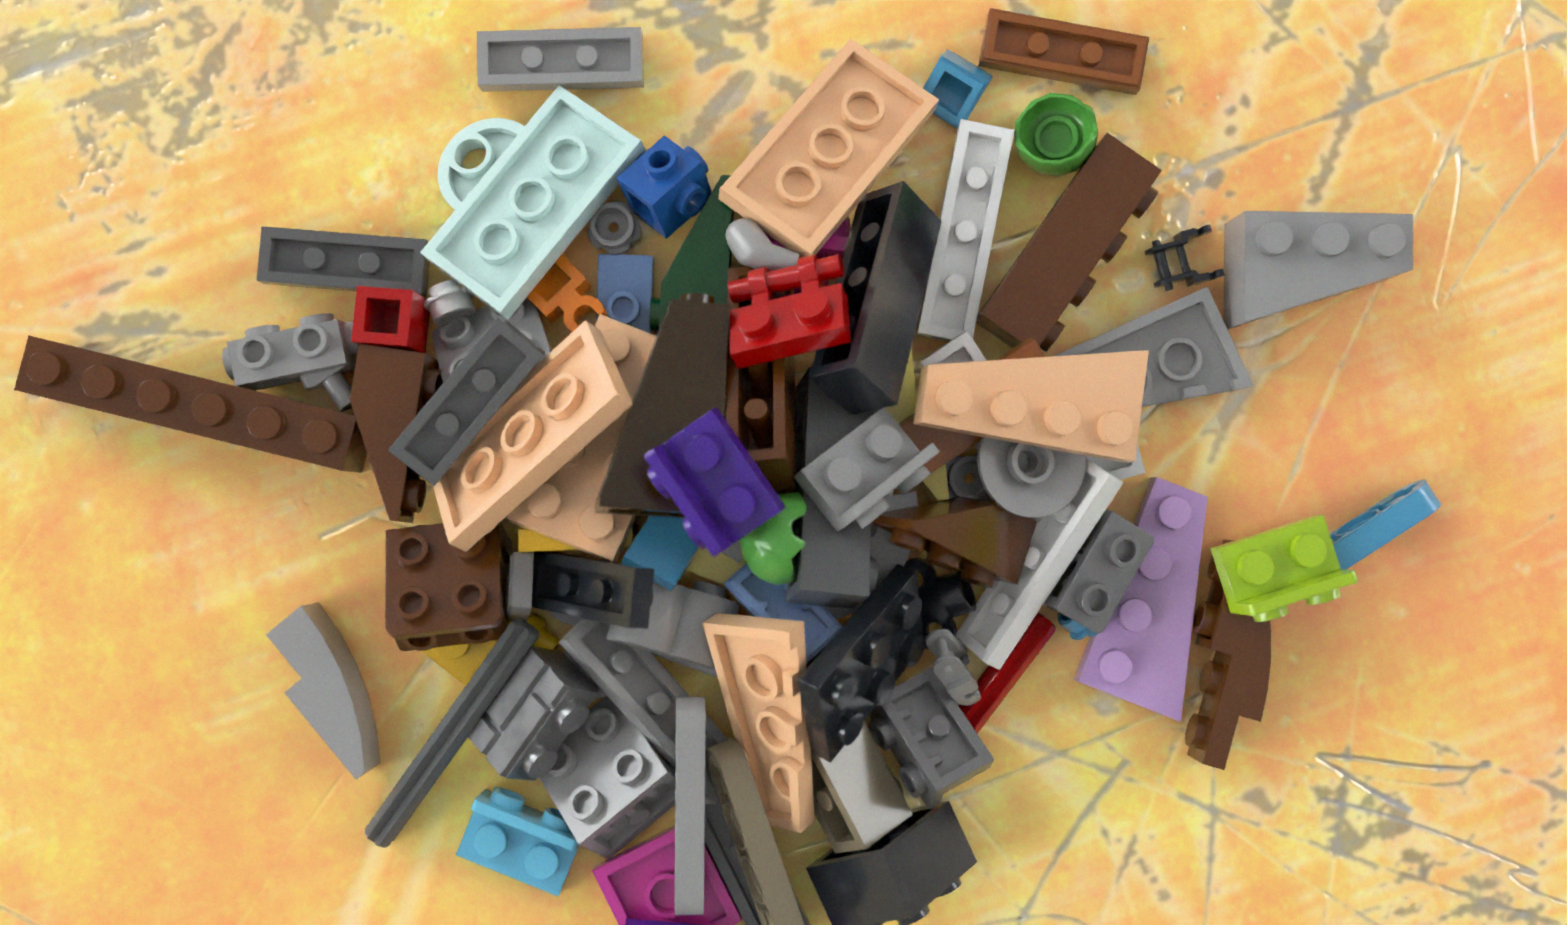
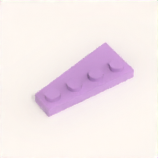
[1074,477,1208,722]

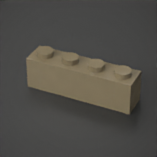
[806,655,913,854]

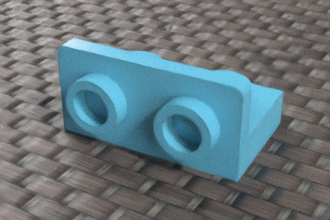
[456,787,580,896]

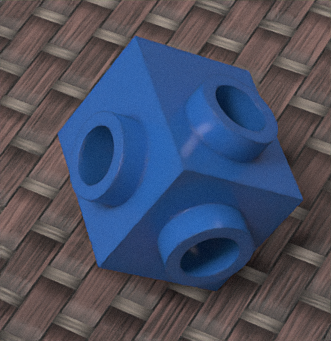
[616,135,712,239]

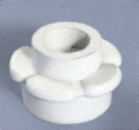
[424,280,476,326]

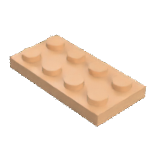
[718,38,939,258]
[507,314,656,562]
[433,320,633,552]

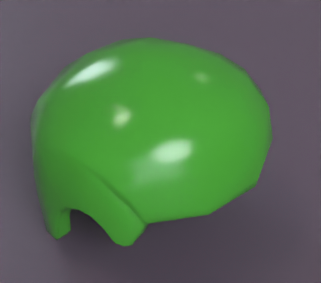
[1014,93,1098,177]
[739,493,807,585]

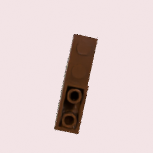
[1185,540,1271,770]

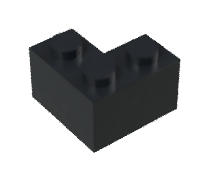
[806,801,977,925]

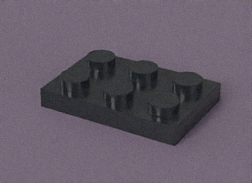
[797,564,926,763]

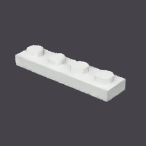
[916,119,1014,342]
[955,459,1124,670]

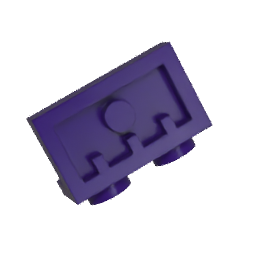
[644,407,786,557]

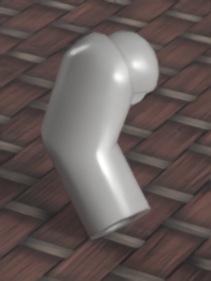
[725,218,800,271]

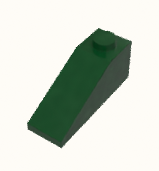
[649,175,734,331]

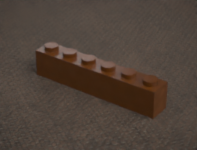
[14,335,367,473]

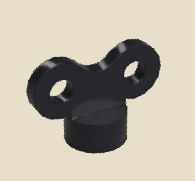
[904,558,976,649]

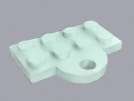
[420,85,646,320]

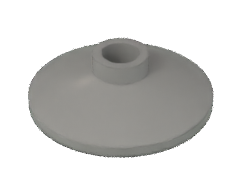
[977,437,1086,518]

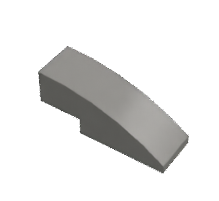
[266,602,380,779]

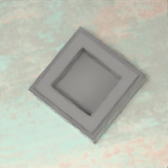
[505,552,534,621]

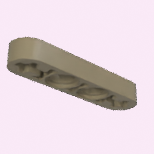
[705,738,804,925]

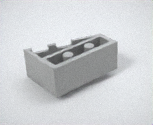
[1224,211,1413,329]

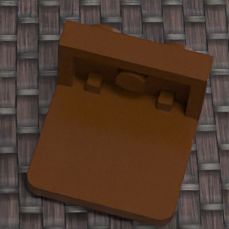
[385,522,513,640]

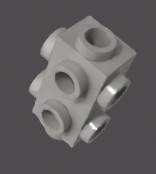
[222,313,359,412]

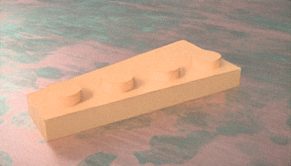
[913,350,1149,463]
[702,613,815,833]

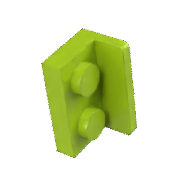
[1210,515,1358,622]

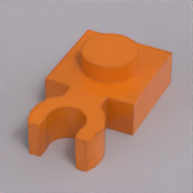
[526,254,609,333]

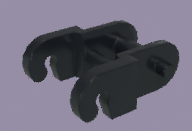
[1144,224,1225,291]

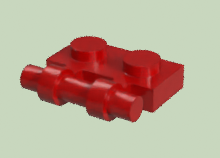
[728,254,851,369]

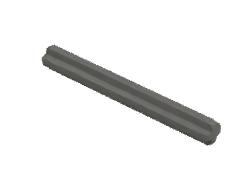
[365,618,539,848]

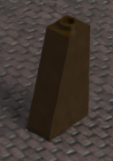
[595,293,730,519]

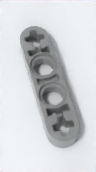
[674,697,705,915]

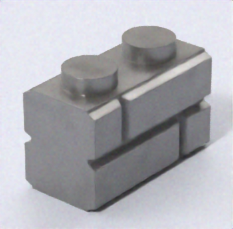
[468,646,599,781]

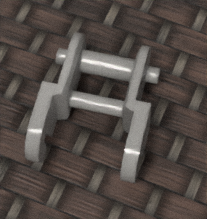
[925,629,981,706]

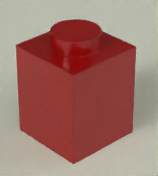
[351,286,430,353]

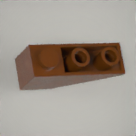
[350,344,443,523]
[871,497,1037,588]

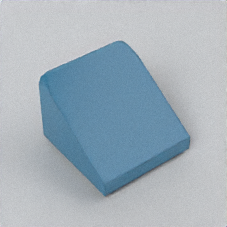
[923,50,993,129]
[621,516,699,591]

